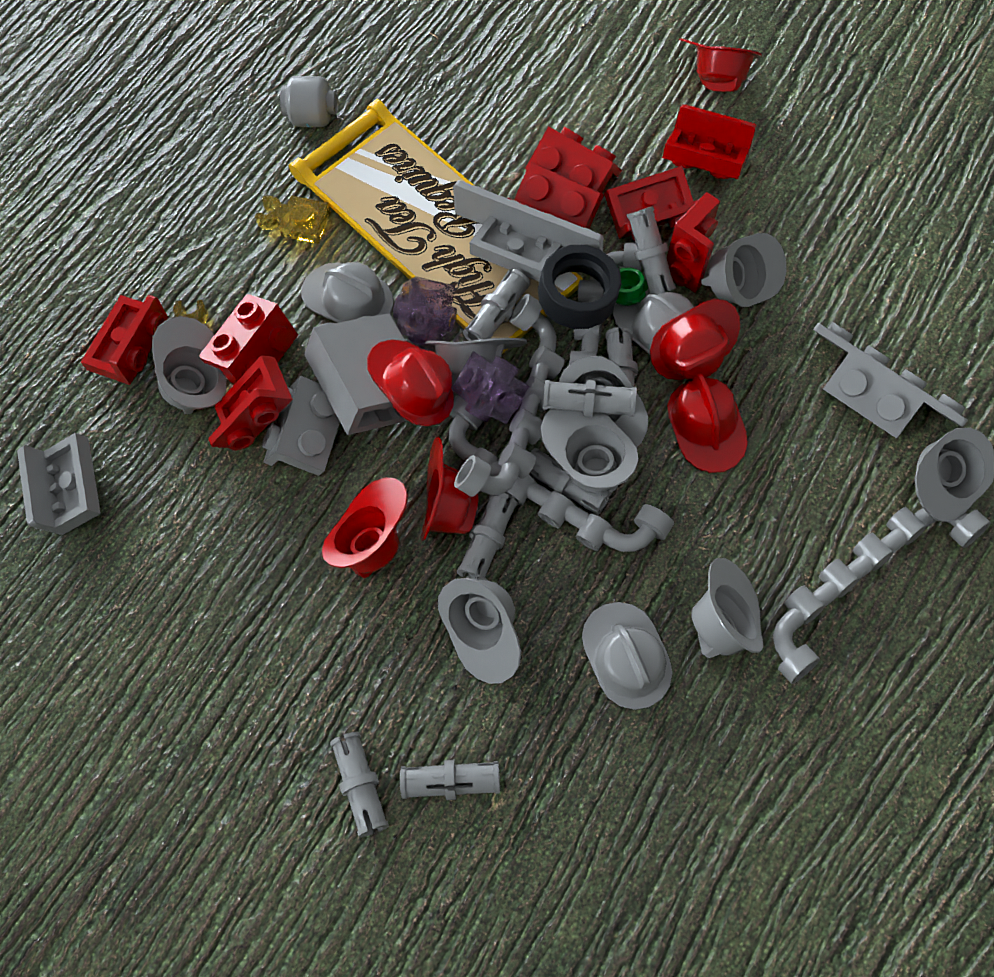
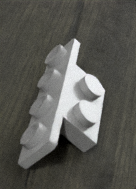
[453,180,604,282]
[813,322,968,438]

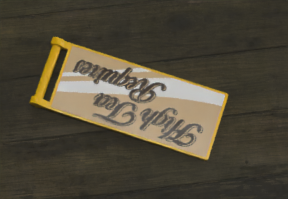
[288,99,583,354]

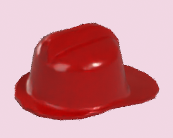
[679,38,762,92]
[650,299,740,380]
[367,339,454,427]
[667,373,748,473]
[421,436,478,541]
[322,477,408,578]

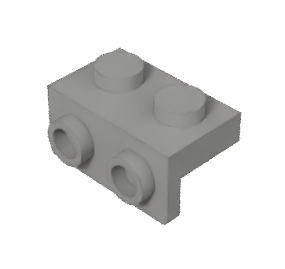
[262,376,340,476]
[17,433,101,535]

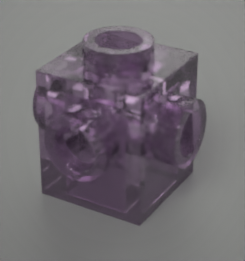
[393,276,457,345]
[451,351,529,424]

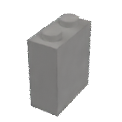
[304,313,408,435]

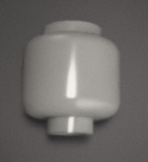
[280,76,338,127]

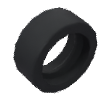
[538,245,622,329]

